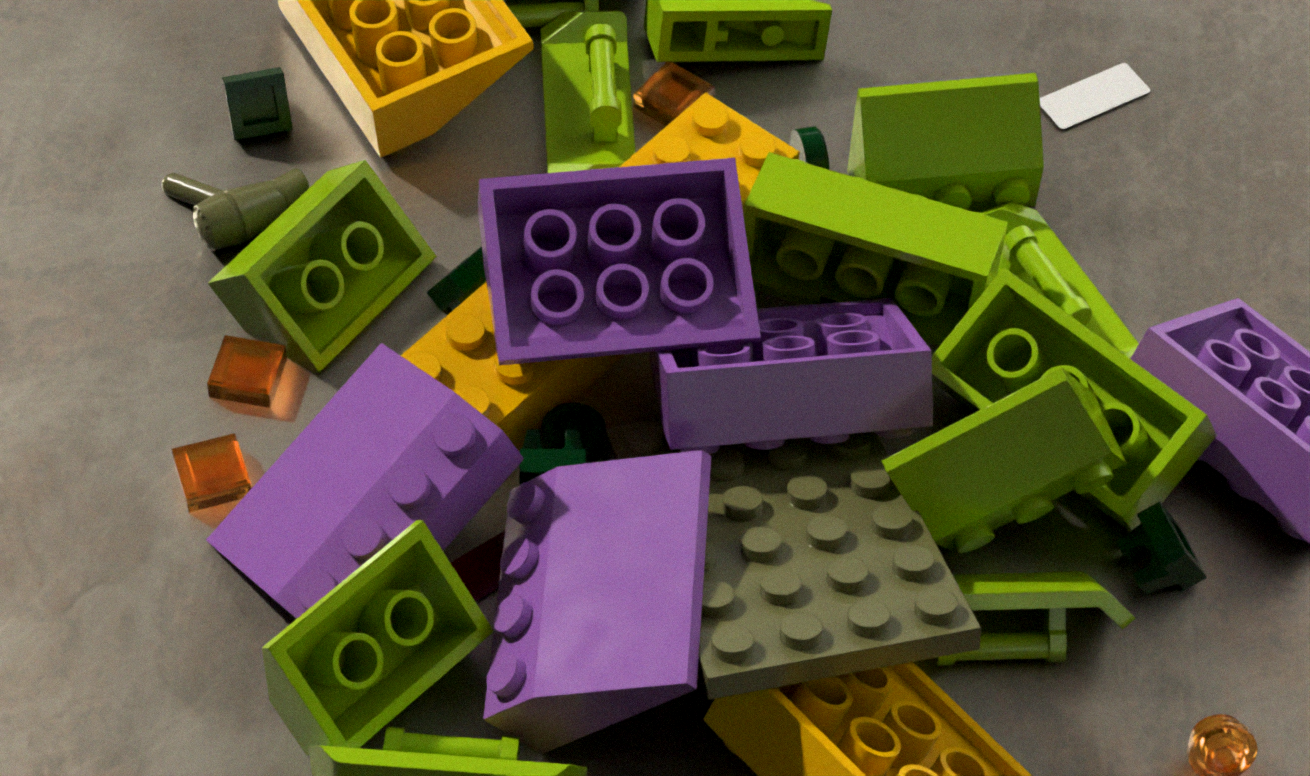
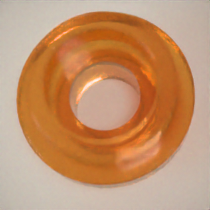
[1186,714,1258,776]

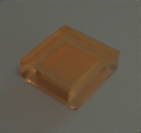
[633,62,715,126]
[207,335,287,408]
[171,433,252,513]

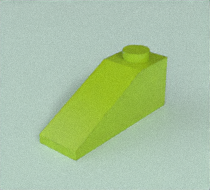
[643,0,832,62]

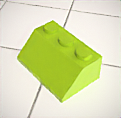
[847,73,1044,212]
[208,160,437,374]
[882,368,1127,553]
[262,520,494,756]

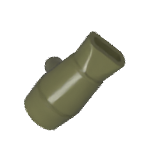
[162,168,309,251]

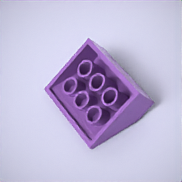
[478,158,761,366]
[648,298,933,454]
[1130,298,1310,544]
[206,343,524,619]
[483,450,711,754]

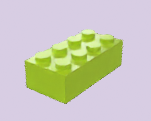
[744,152,1008,346]
[932,267,1217,532]

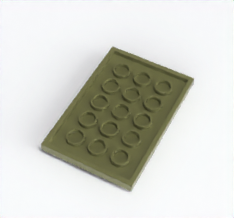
[605,419,981,700]

